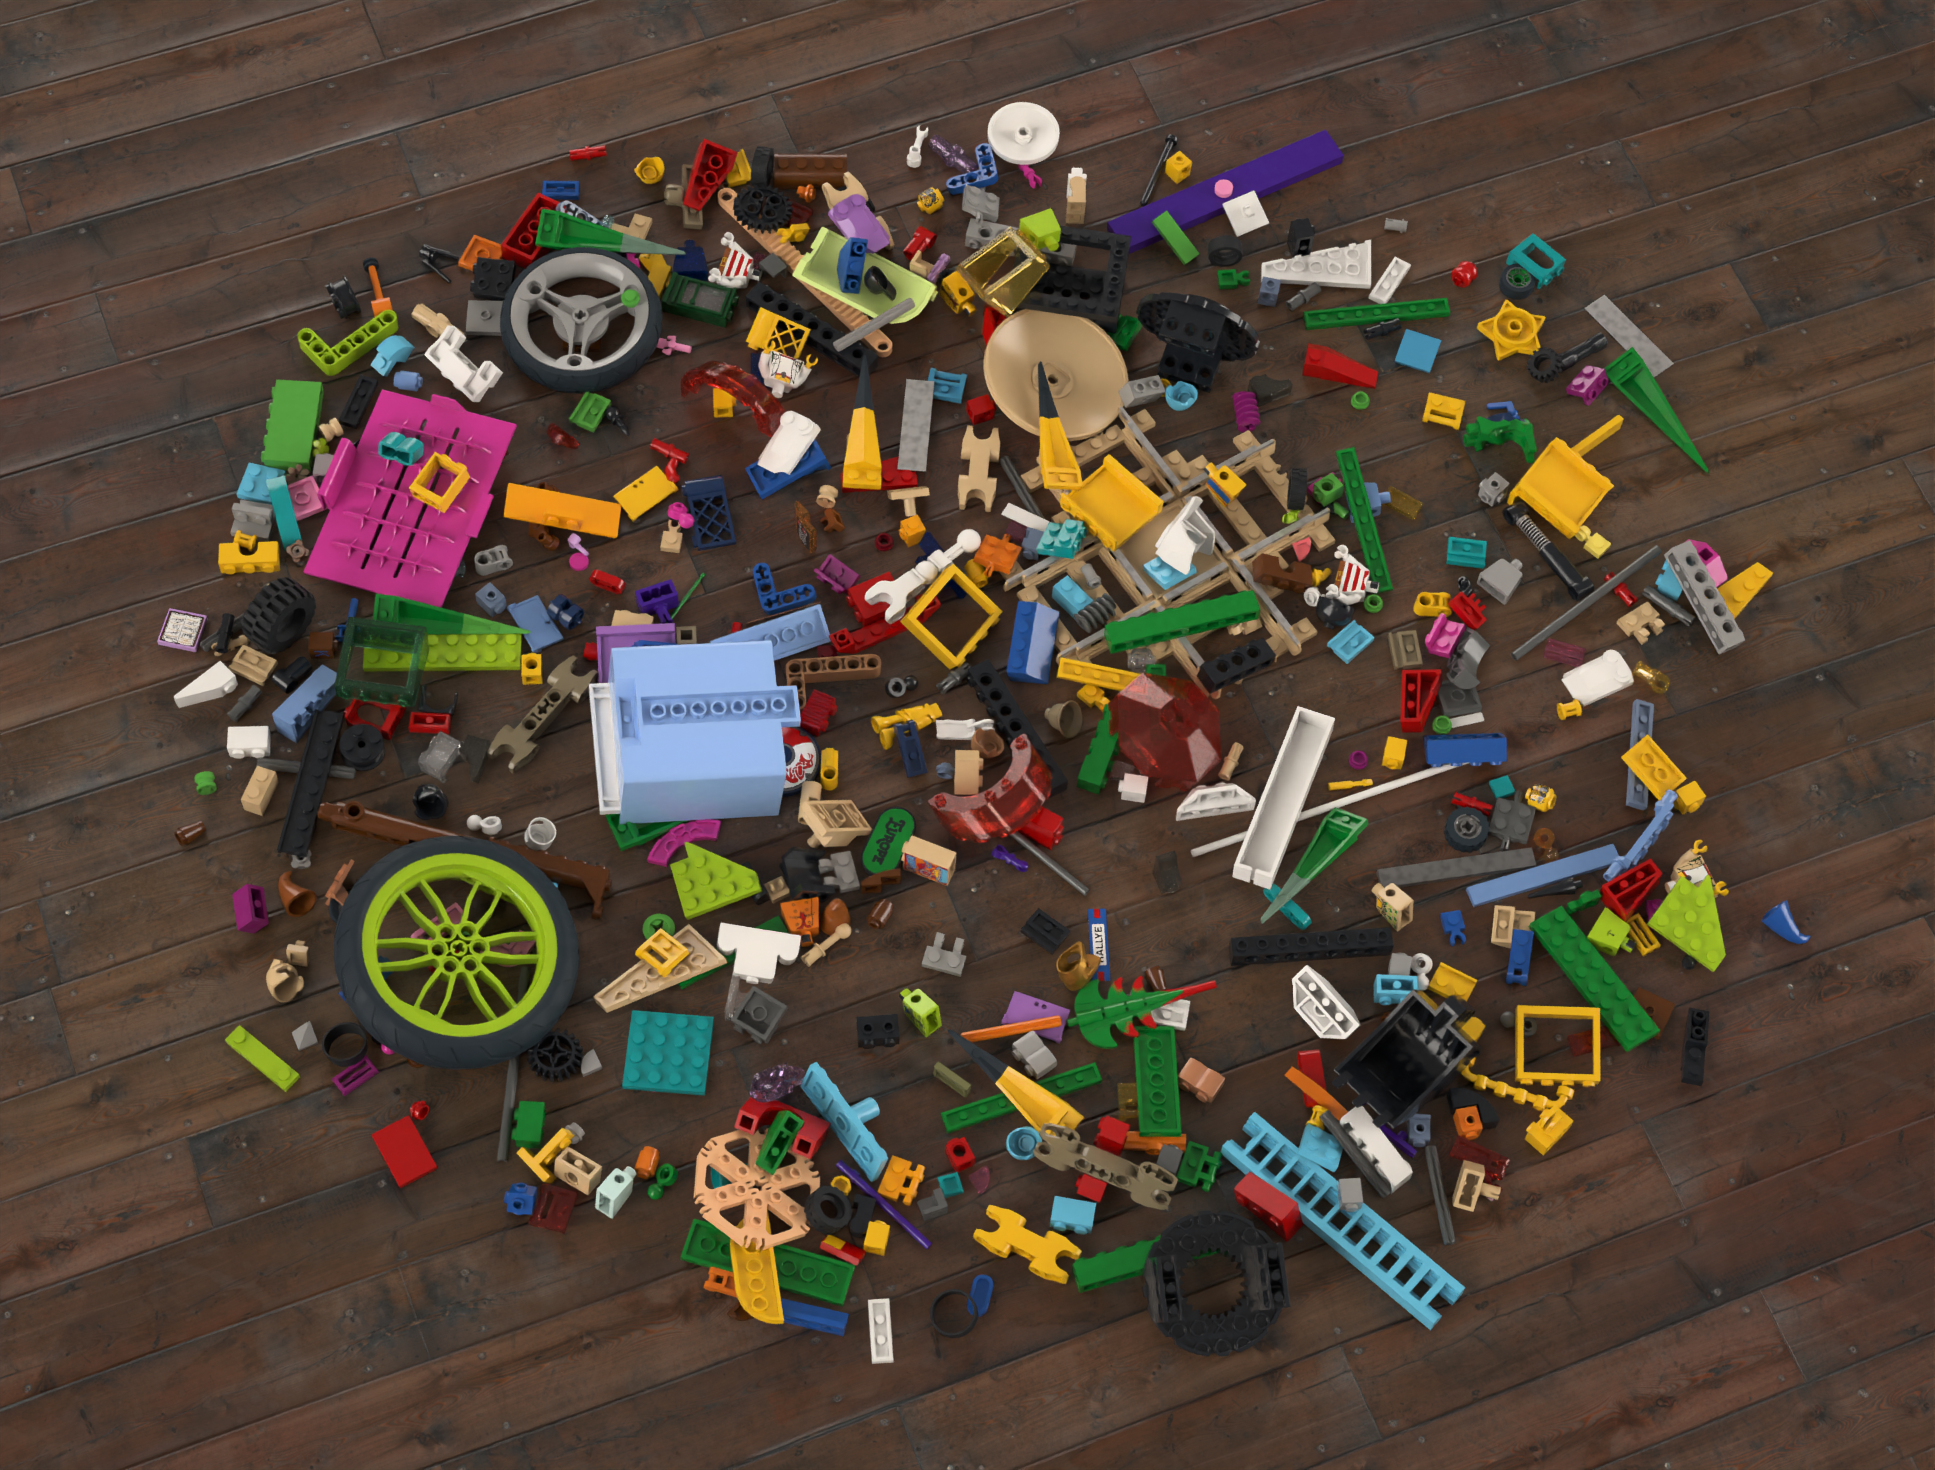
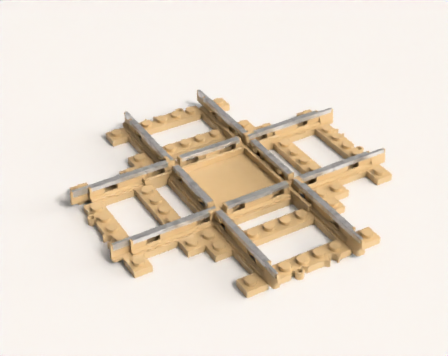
[999,406,1335,707]

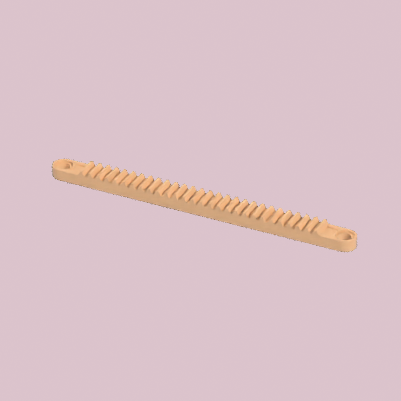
[718,188,892,357]

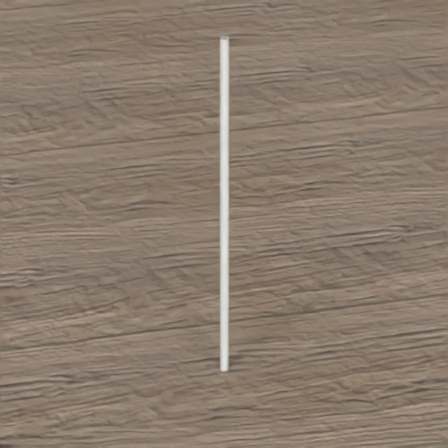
[1191,763,1468,857]

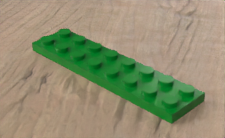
[1529,905,1660,1052]
[680,1219,855,1307]

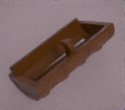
[774,153,847,190]

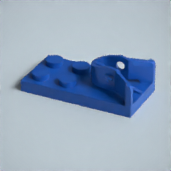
[745,439,831,499]

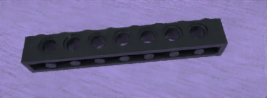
[746,282,878,377]
[966,659,1068,800]
[1228,927,1394,966]

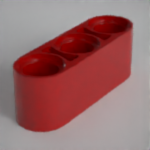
[1297,1049,1327,1108]

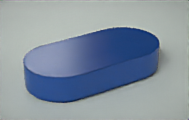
[967,1274,994,1317]

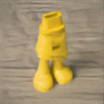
[871,703,942,750]

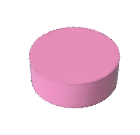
[1215,179,1233,198]

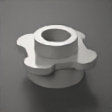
[291,850,312,869]

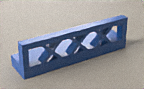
[781,1298,849,1336]

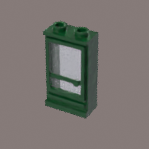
[662,272,739,328]

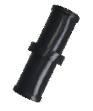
[1363,318,1401,340]
[215,613,235,654]

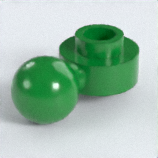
[647,1164,678,1200]

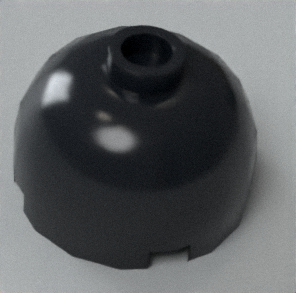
[1316,596,1356,630]

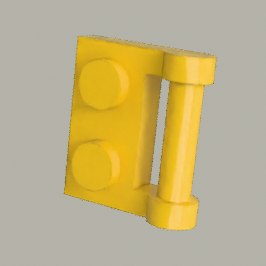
[1422,392,1465,430]
[635,928,689,977]

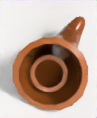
[278,871,317,917]
[819,898,851,936]

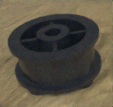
[325,275,361,319]
[339,724,385,771]

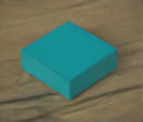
[1489,775,1516,800]
[937,1172,964,1198]

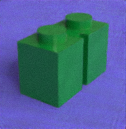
[512,1101,546,1149]

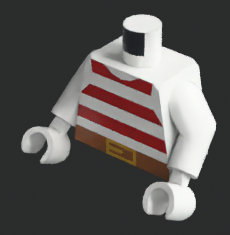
[708,232,762,289]
[1326,545,1379,606]

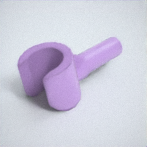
[568,533,589,556]

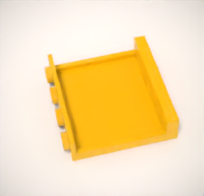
[1512,437,1614,539]
[1060,454,1164,552]

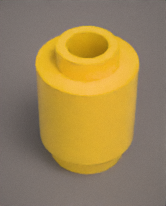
[964,559,988,588]

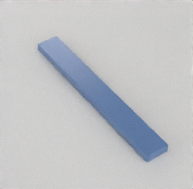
[1466,844,1619,907]

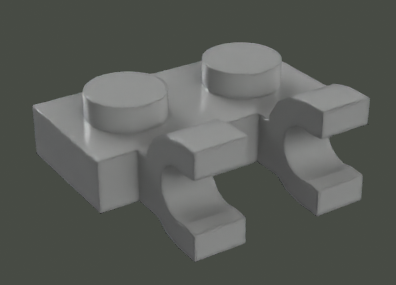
[818,851,860,893]
[922,932,966,977]

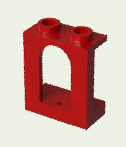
[344,684,407,741]

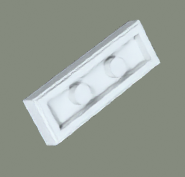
[1369,257,1411,304]
[868,1298,893,1364]

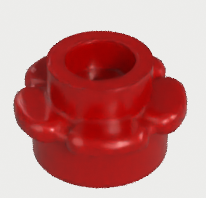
[410,1100,429,1120]

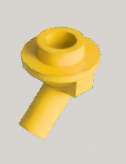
[1311,568,1332,587]

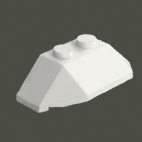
[1176,782,1256,821]
[1292,965,1361,1039]

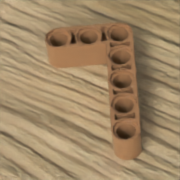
[786,654,881,714]

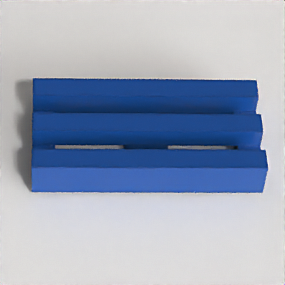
[542,181,580,200]

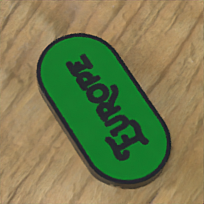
[861,807,916,876]

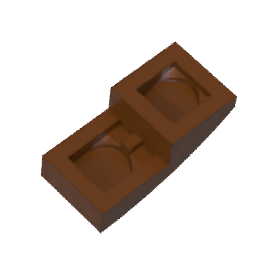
[861,868,901,894]

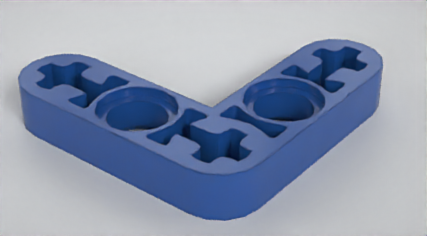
[946,143,999,195]
[753,563,817,615]

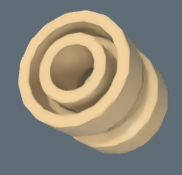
[318,418,344,443]

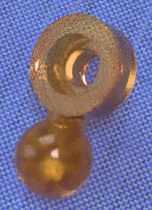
[1534,828,1559,863]

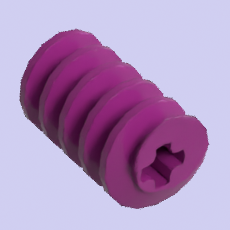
[1232,391,1261,433]

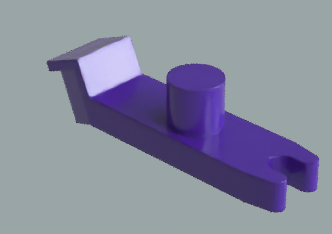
[1379,1124,1417,1158]

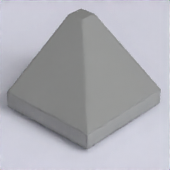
[292,1021,319,1051]

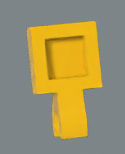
[776,223,810,243]
[1077,684,1111,712]

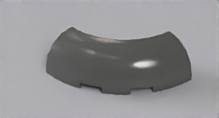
[1446,627,1491,689]

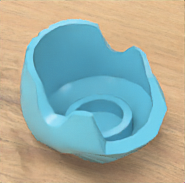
[1165,381,1198,411]
[1006,1126,1042,1160]

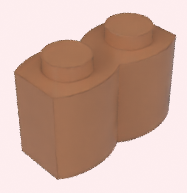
[1178,1058,1225,1103]

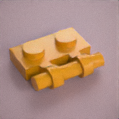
[877,1155,925,1206]

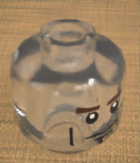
[1127,648,1156,674]

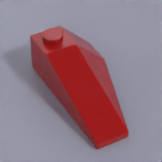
[1302,343,1378,389]

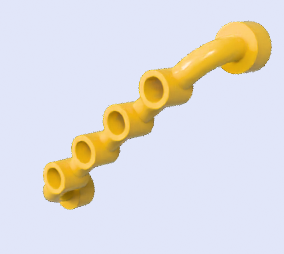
[1461,1057,1574,1111]

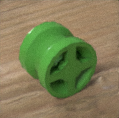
[194,771,217,795]

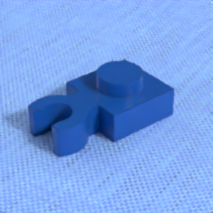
[1440,910,1466,946]

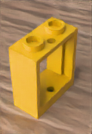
[409,452,470,513]

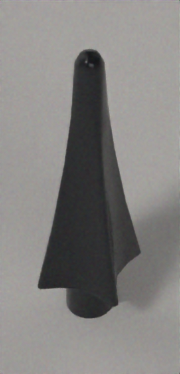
[1528,877,1583,898]

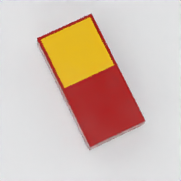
[819,1234,866,1265]

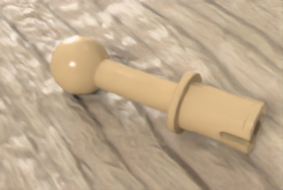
[801,923,851,967]

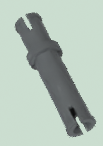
[1642,585,1696,627]

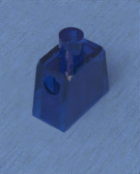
[673,240,708,281]

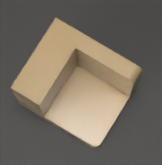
[910,250,934,280]

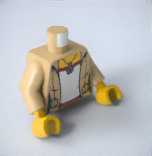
[1665,840,1729,898]

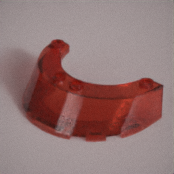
[681,361,786,438]
[927,733,1052,843]

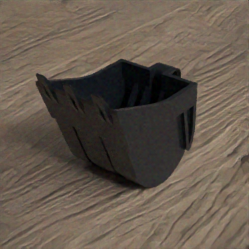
[1332,989,1482,1128]

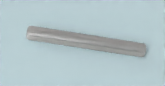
[833,298,915,352]

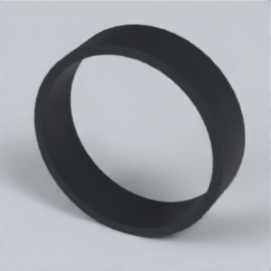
[930,1289,978,1338]

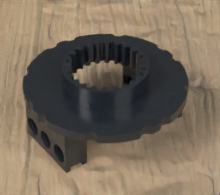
[1136,292,1260,393]
[1142,1210,1290,1357]

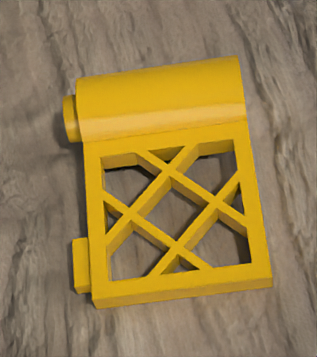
[746,307,811,359]

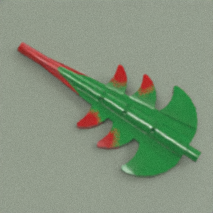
[1067,976,1217,1049]

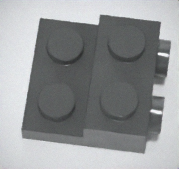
[731,986,788,1044]

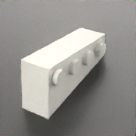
[1340,1106,1413,1194]

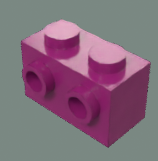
[232,884,269,934]

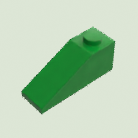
[755,1110,805,1175]

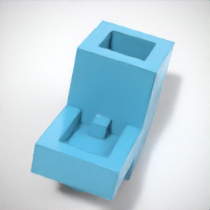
[371,335,415,376]

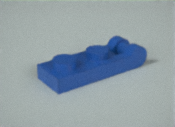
[1506,929,1534,986]

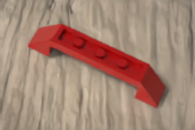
[829,592,941,654]

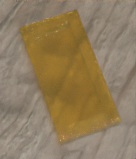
[1384,486,1423,520]

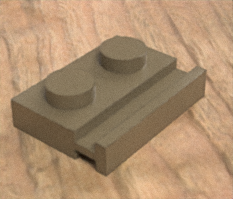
[1387,630,1423,670]

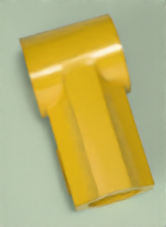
[820,748,838,790]

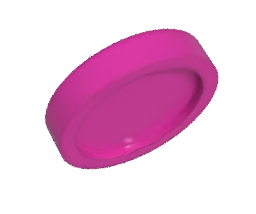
[569,553,589,571]

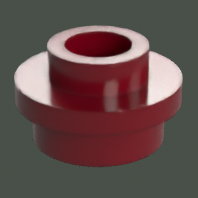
[875,533,894,552]

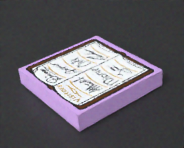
[157,608,208,652]

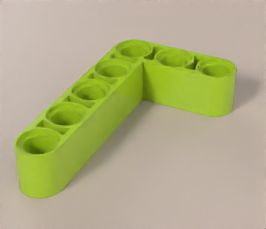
[298,310,399,376]

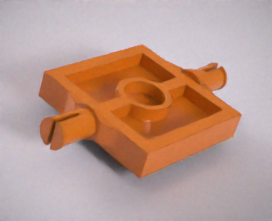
[973,534,1022,577]

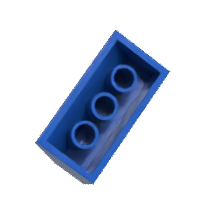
[1007,601,1060,684]
[1423,733,1507,767]

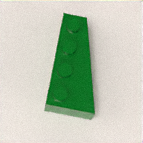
[1076,704,1128,795]

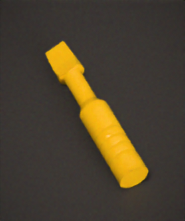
[1328,779,1373,791]

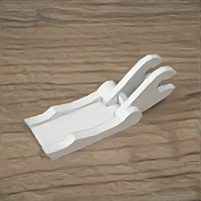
[936,719,995,740]

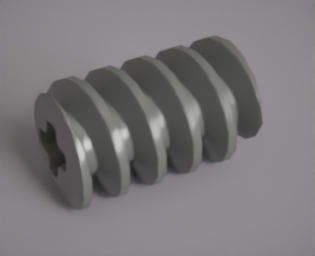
[1074,593,1116,633]

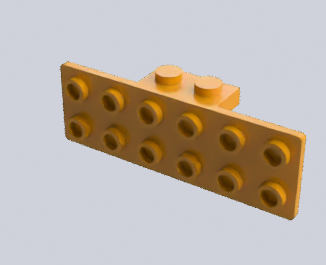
[504,483,621,538]

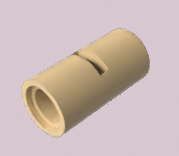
[798,781,822,825]

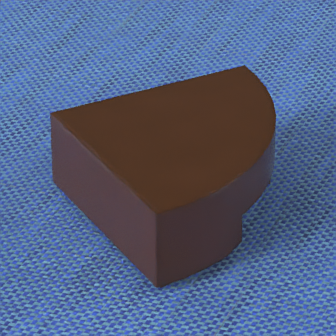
[727,1302,754,1321]

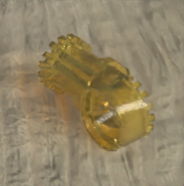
[1632,660,1670,694]

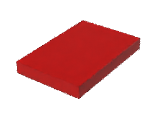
[371,1115,438,1188]

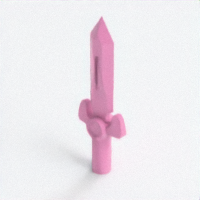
[656,336,692,355]

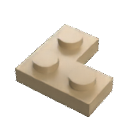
[609,213,652,240]

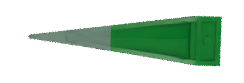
[535,209,686,255]
[1261,807,1368,923]

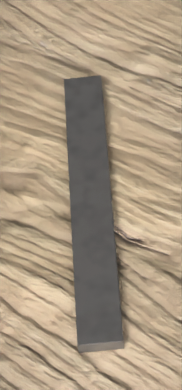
[1376,847,1536,888]

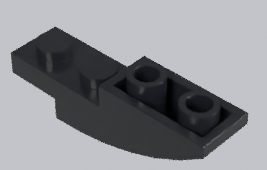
[1680,1008,1709,1086]

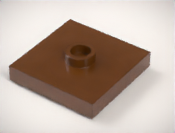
[1634,987,1675,1040]

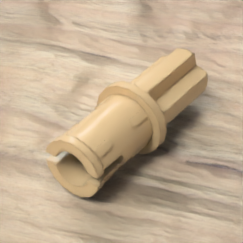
[1218,742,1243,781]

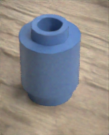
[394,370,423,392]

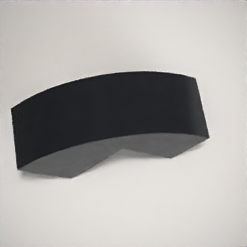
[1446,1088,1499,1130]

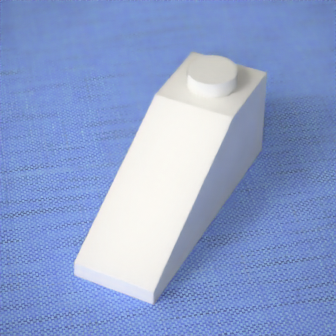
[174,661,238,708]

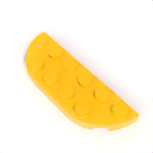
[730,1209,784,1324]

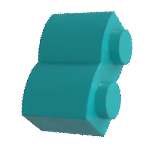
[378,432,424,466]

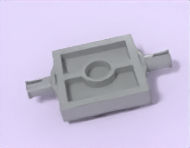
[962,184,1000,225]

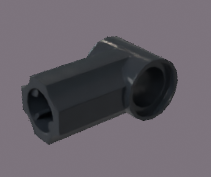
[272,656,313,694]

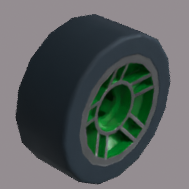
[1499,264,1536,300]

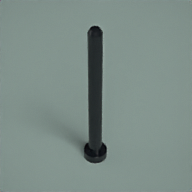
[1140,134,1178,207]

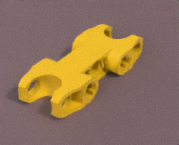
[973,1205,1082,1284]

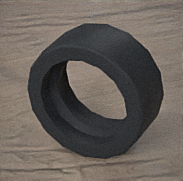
[1208,236,1243,267]

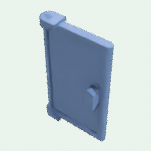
[507,595,564,653]

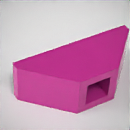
[1684,539,1728,588]

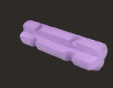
[927,253,950,284]

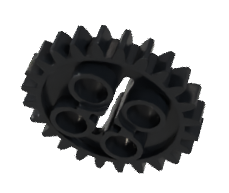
[733,184,793,234]

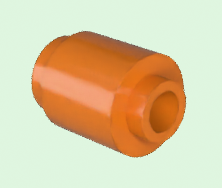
[634,1146,660,1179]

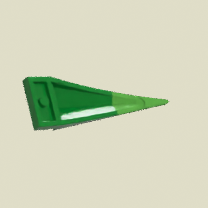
[371,594,531,635]

